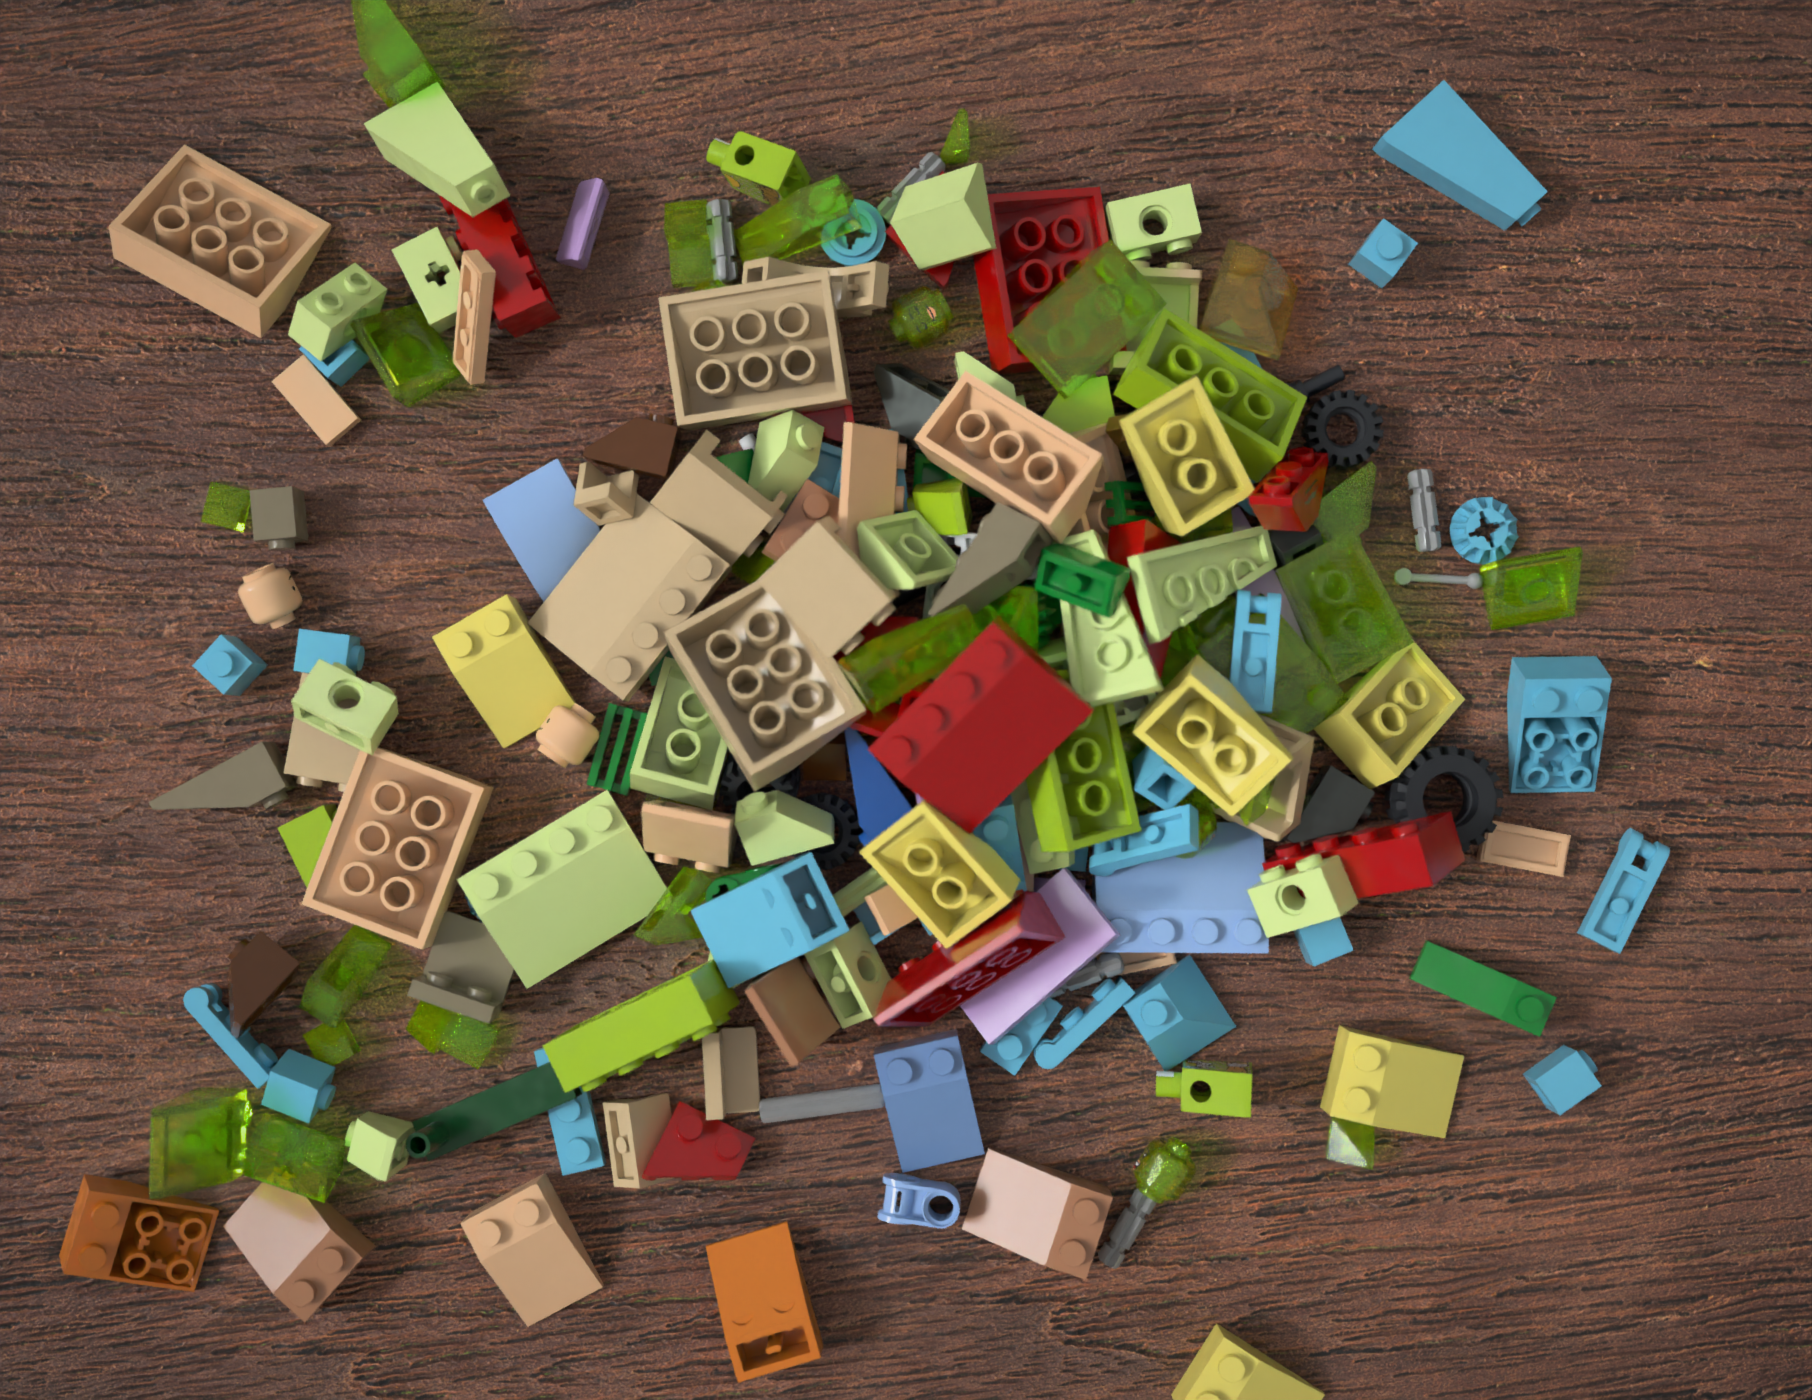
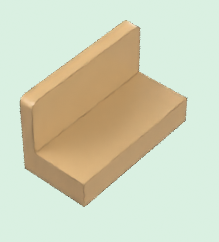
[702,1026,760,1120]
[603,1093,673,1189]

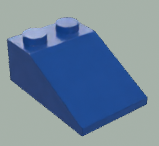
[845,727,913,846]

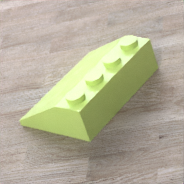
[457,790,674,989]

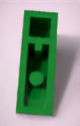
[1409,940,1557,1037]

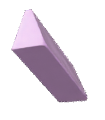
[556,178,610,270]

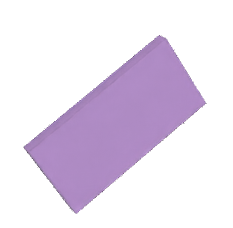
[960,868,1120,1045]

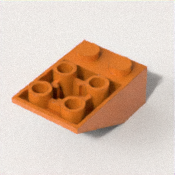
[59,1174,219,1292]
[706,1221,823,1383]

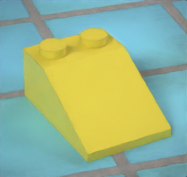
[1119,376,1254,536]
[432,594,576,749]
[1312,637,1465,789]
[1133,654,1293,817]
[860,800,1020,949]
[1320,1025,1464,1138]
[1171,1323,1325,1400]

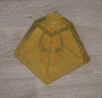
[1199,239,1298,360]

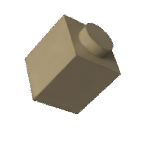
[249,486,308,551]

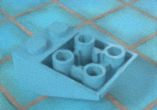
[1507,656,1612,793]
[690,852,850,988]

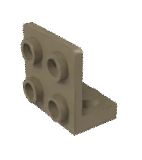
[407,911,515,1024]

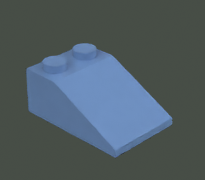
[874,1029,985,1173]

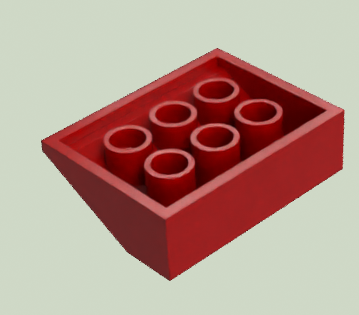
[973,187,1127,374]
[868,615,1095,834]
[874,889,1066,1027]

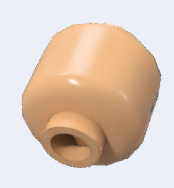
[238,563,303,629]
[536,703,599,768]

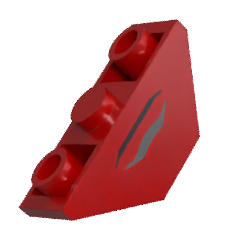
[1249,447,1328,532]

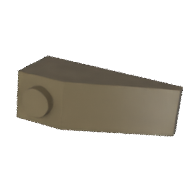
[149,742,298,810]

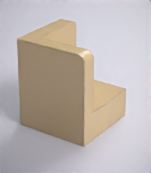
[574,461,639,526]

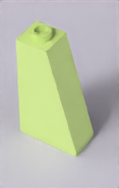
[364,82,510,217]

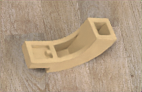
[742,257,889,317]

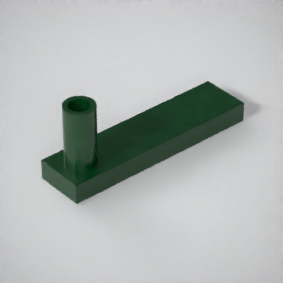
[405,1062,582,1161]

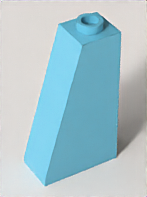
[1372,80,1548,231]

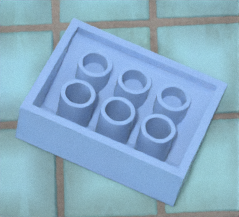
[1092,822,1269,953]

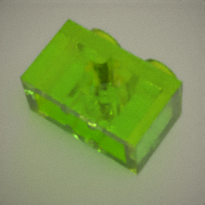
[244,1113,346,1203]

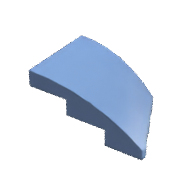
[483,458,601,602]

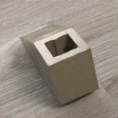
[928,502,1053,631]

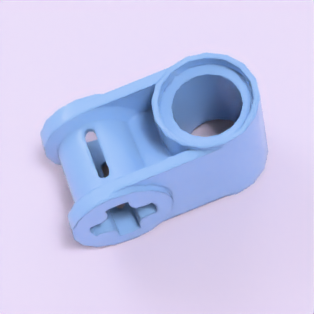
[877,1173,961,1229]

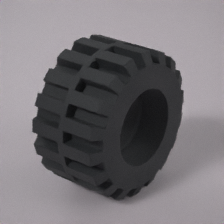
[1384,746,1503,852]

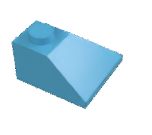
[1122,955,1236,1071]

